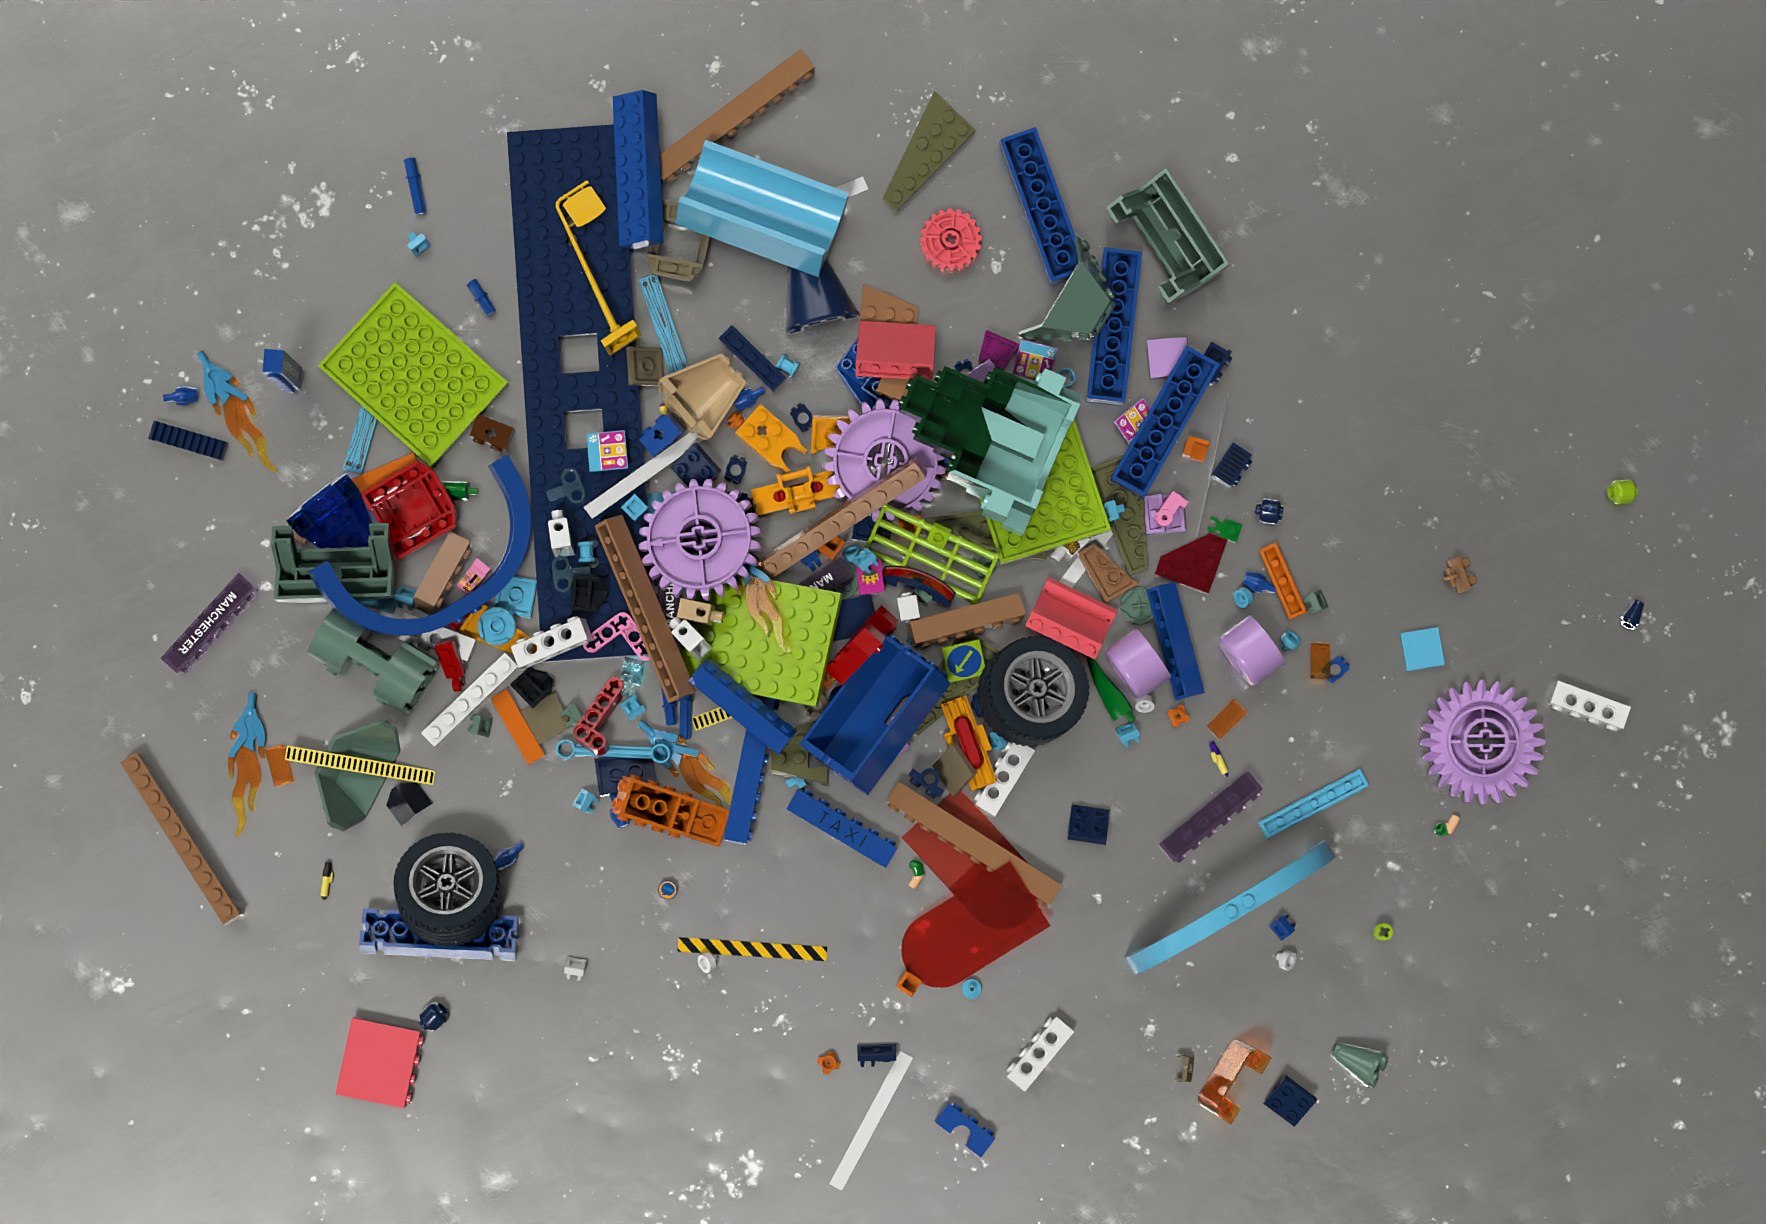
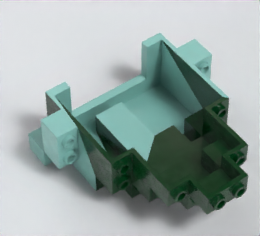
[898,366,1082,536]

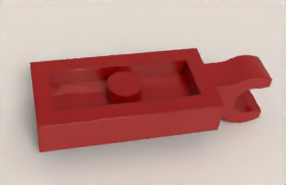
[434,640,466,692]

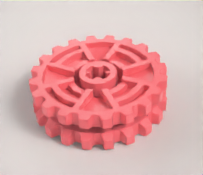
[920,208,982,272]

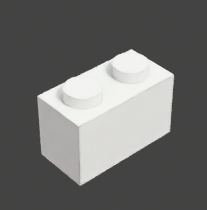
[897,592,920,624]

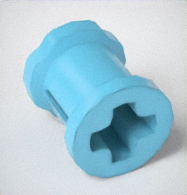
[776,354,801,377]
[578,541,596,562]

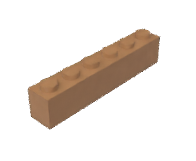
[907,593,1026,649]

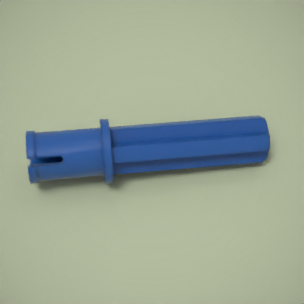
[403,158,426,215]
[678,694,693,739]

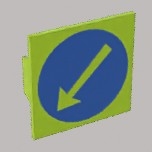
[942,639,985,682]

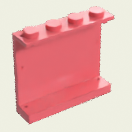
[855,321,936,381]
[1025,577,1118,659]
[335,1017,424,1108]

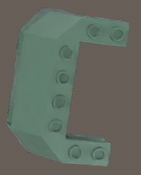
[1105,168,1229,303]
[271,523,394,603]

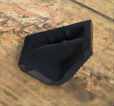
[570,573,608,613]
[510,667,553,709]
[386,783,433,826]

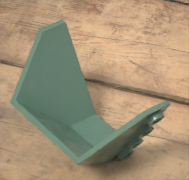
[1018,236,1116,341]
[315,720,401,831]

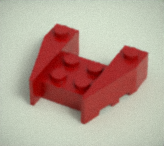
[826,605,898,685]

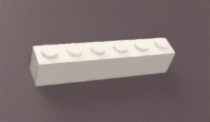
[421,653,520,748]

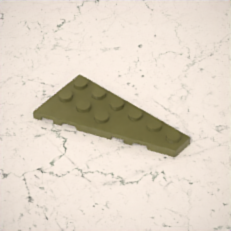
[883,91,975,212]
[1091,455,1148,576]
[924,511,1046,561]
[914,633,1000,736]

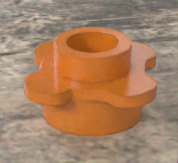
[727,412,745,429]
[1167,705,1190,727]
[817,1052,840,1074]

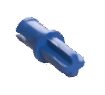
[466,279,496,316]
[661,688,677,726]

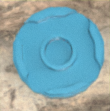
[478,607,516,645]

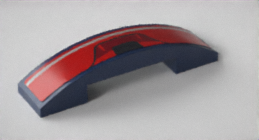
[882,566,956,607]

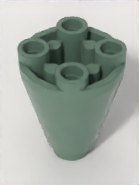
[1332,1042,1388,1088]

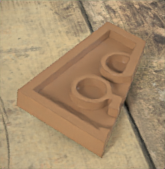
[860,284,918,324]
[1077,544,1138,603]

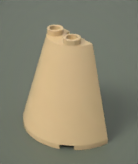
[658,353,747,440]

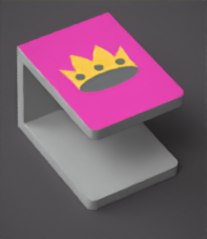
[856,559,885,596]

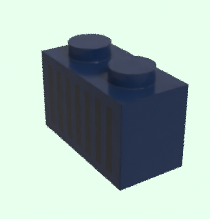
[1211,442,1253,489]

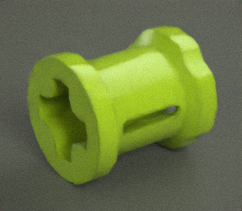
[1373,923,1393,941]

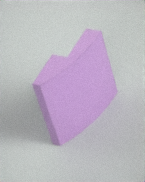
[1147,337,1188,379]
[1144,493,1187,534]

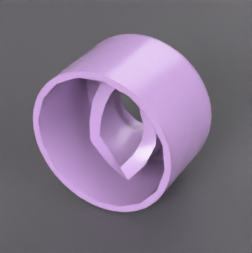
[1219,615,1285,686]
[1105,628,1171,699]

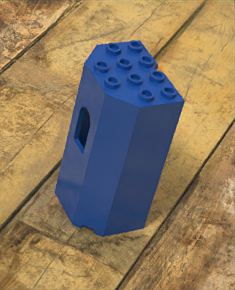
[799,633,951,795]

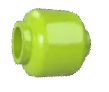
[1608,479,1638,505]

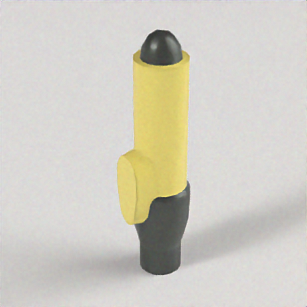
[320,862,333,900]

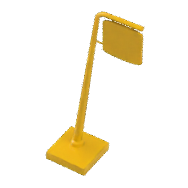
[556,180,642,356]

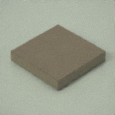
[626,346,663,387]
[521,693,573,745]
[932,743,977,796]

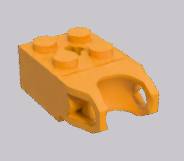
[735,404,808,473]

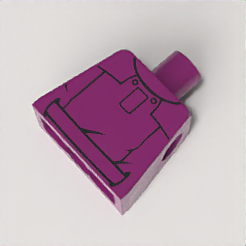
[978,330,1020,371]

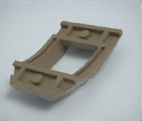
[646,200,710,282]

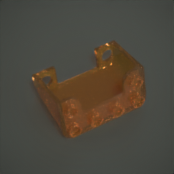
[1198,1040,1272,1124]

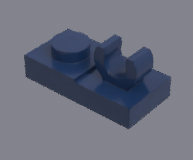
[857,1044,896,1067]

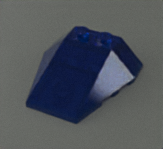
[286,474,372,549]

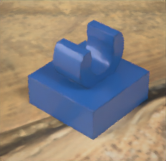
[1269,915,1296,941]

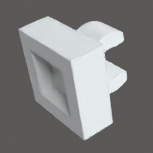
[564,957,587,981]

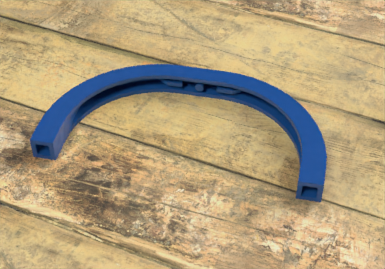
[308,455,531,636]

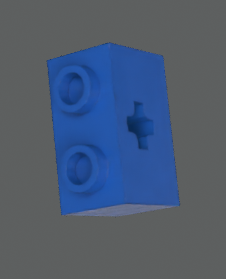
[639,414,686,457]

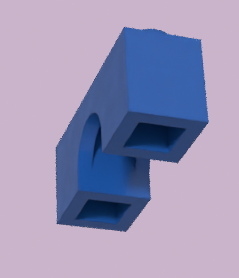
[935,1102,995,1157]

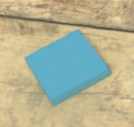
[494,576,537,618]
[1400,627,1445,672]

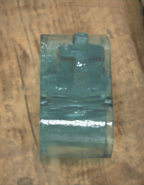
[546,468,587,505]
[552,556,591,594]
[621,657,644,698]

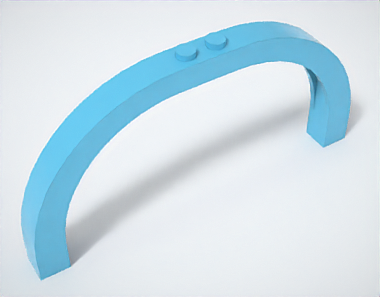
[1125,840,1336,975]

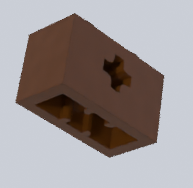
[470,414,515,452]

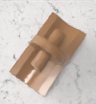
[1443,556,1477,594]

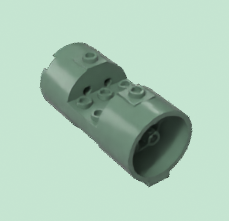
[307,609,440,714]

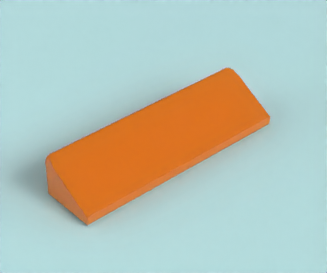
[1259,542,1308,620]

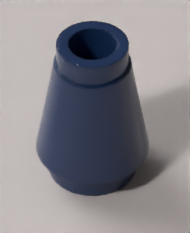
[1621,600,1644,629]

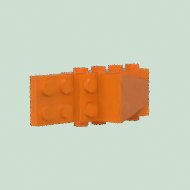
[611,774,729,847]

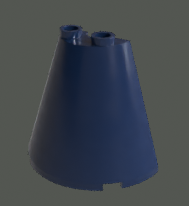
[786,258,860,335]

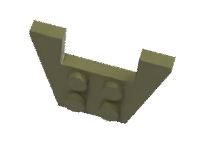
[771,720,829,786]

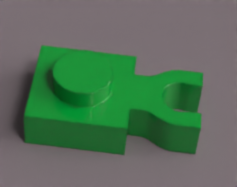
[1206,516,1243,543]

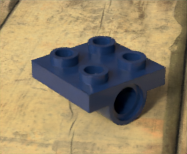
[670,442,722,488]
[908,768,945,799]
[1067,804,1110,845]
[1263,1075,1318,1127]

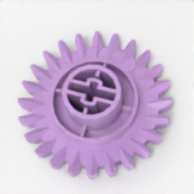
[823,398,946,523]
[639,479,763,602]
[1420,680,1546,805]

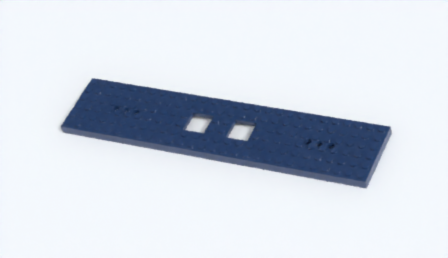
[507,124,653,663]

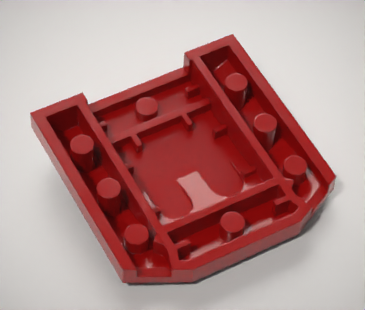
[360,460,457,560]

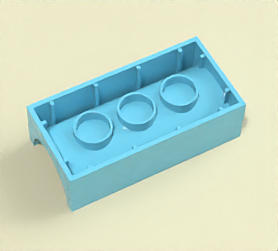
[675,140,849,277]

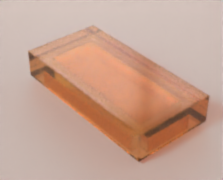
[1310,643,1330,680]
[1206,699,1247,740]
[265,745,294,787]

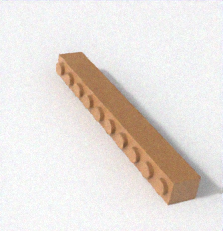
[660,49,815,184]
[757,456,927,579]
[595,515,696,703]
[120,752,243,925]
[886,782,1062,906]

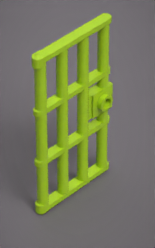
[863,503,1000,605]

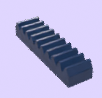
[718,325,787,392]
[148,421,228,461]

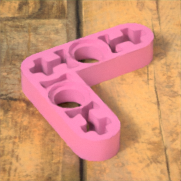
[583,612,650,661]

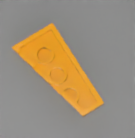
[810,415,851,453]
[457,604,537,654]

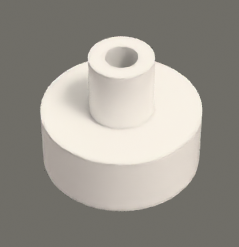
[1135,695,1155,713]
[1276,950,1297,971]
[698,952,718,973]

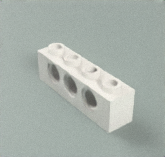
[399,612,478,664]
[511,616,593,669]
[1547,681,1631,732]
[974,742,1035,817]
[1006,1016,1074,1091]

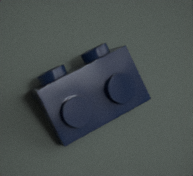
[1204,341,1232,386]

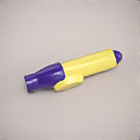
[1209,741,1229,777]

